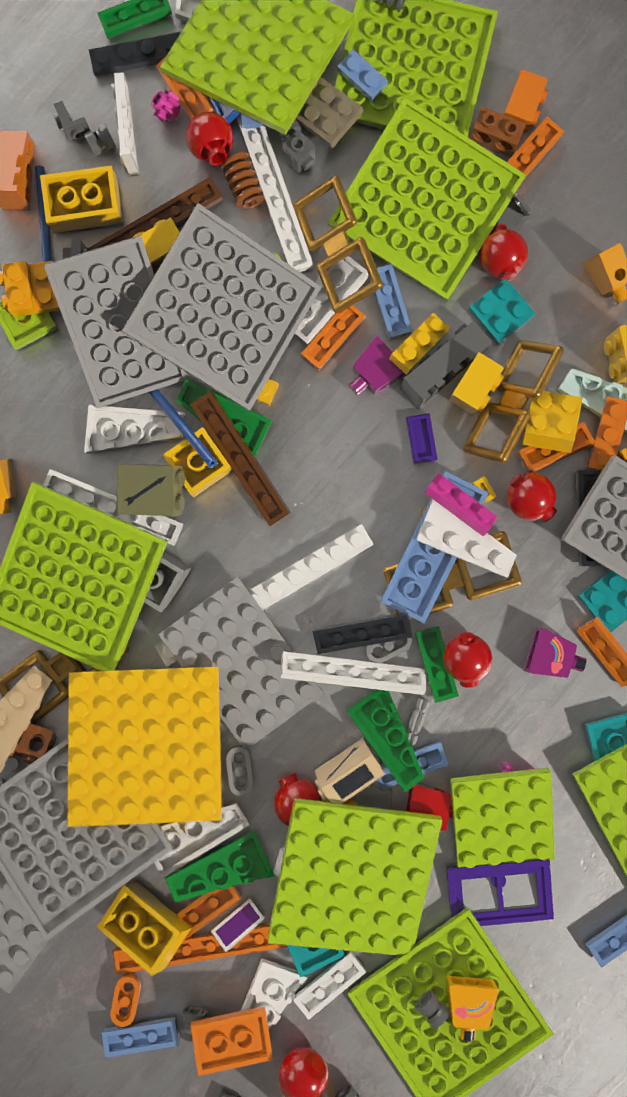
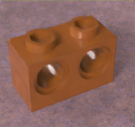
[470,107,526,158]
[8,724,57,764]

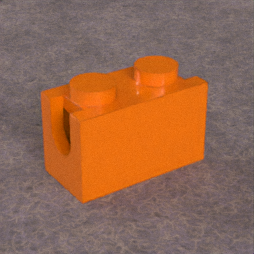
[504,69,549,133]

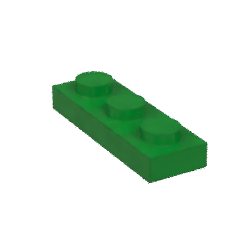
[97,0,172,39]
[415,626,459,703]

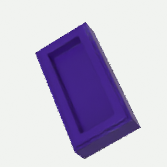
[405,413,438,465]

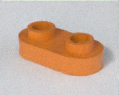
[110,973,141,1027]

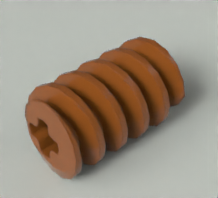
[222,152,265,209]

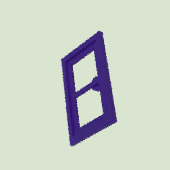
[447,859,554,926]

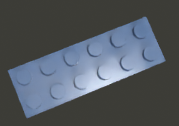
[380,471,488,624]

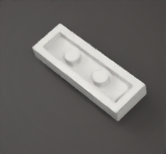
[293,951,366,1020]

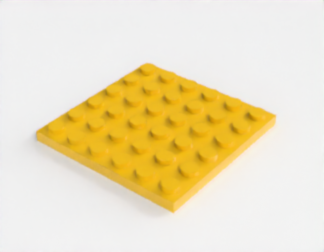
[68,667,222,827]

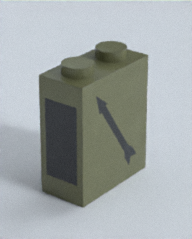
[117,464,185,517]

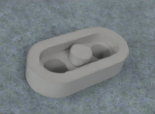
[366,638,412,663]
[226,746,254,796]

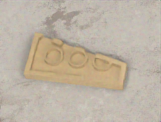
[0,666,53,773]

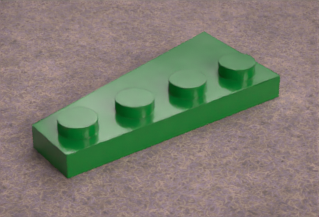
[176,379,273,458]
[347,689,425,793]
[164,830,274,902]

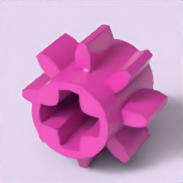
[151,90,181,122]

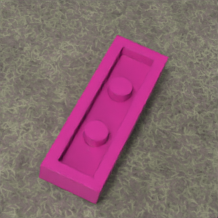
[424,473,498,537]

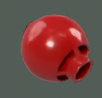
[186,112,233,166]
[480,224,528,280]
[507,472,557,523]
[443,632,493,688]
[274,773,323,827]
[279,1047,329,1097]

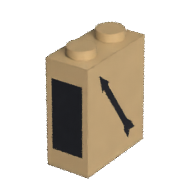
[315,738,385,804]

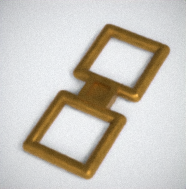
[292,176,383,314]
[463,340,564,463]
[383,531,522,620]
[0,645,129,724]

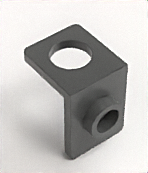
[495,194,532,230]

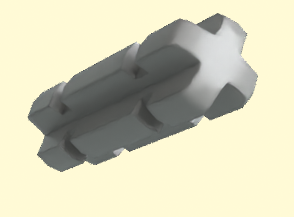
[406,697,430,745]

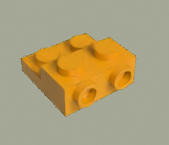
[0,261,60,317]

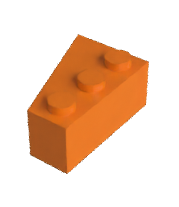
[0,130,34,210]

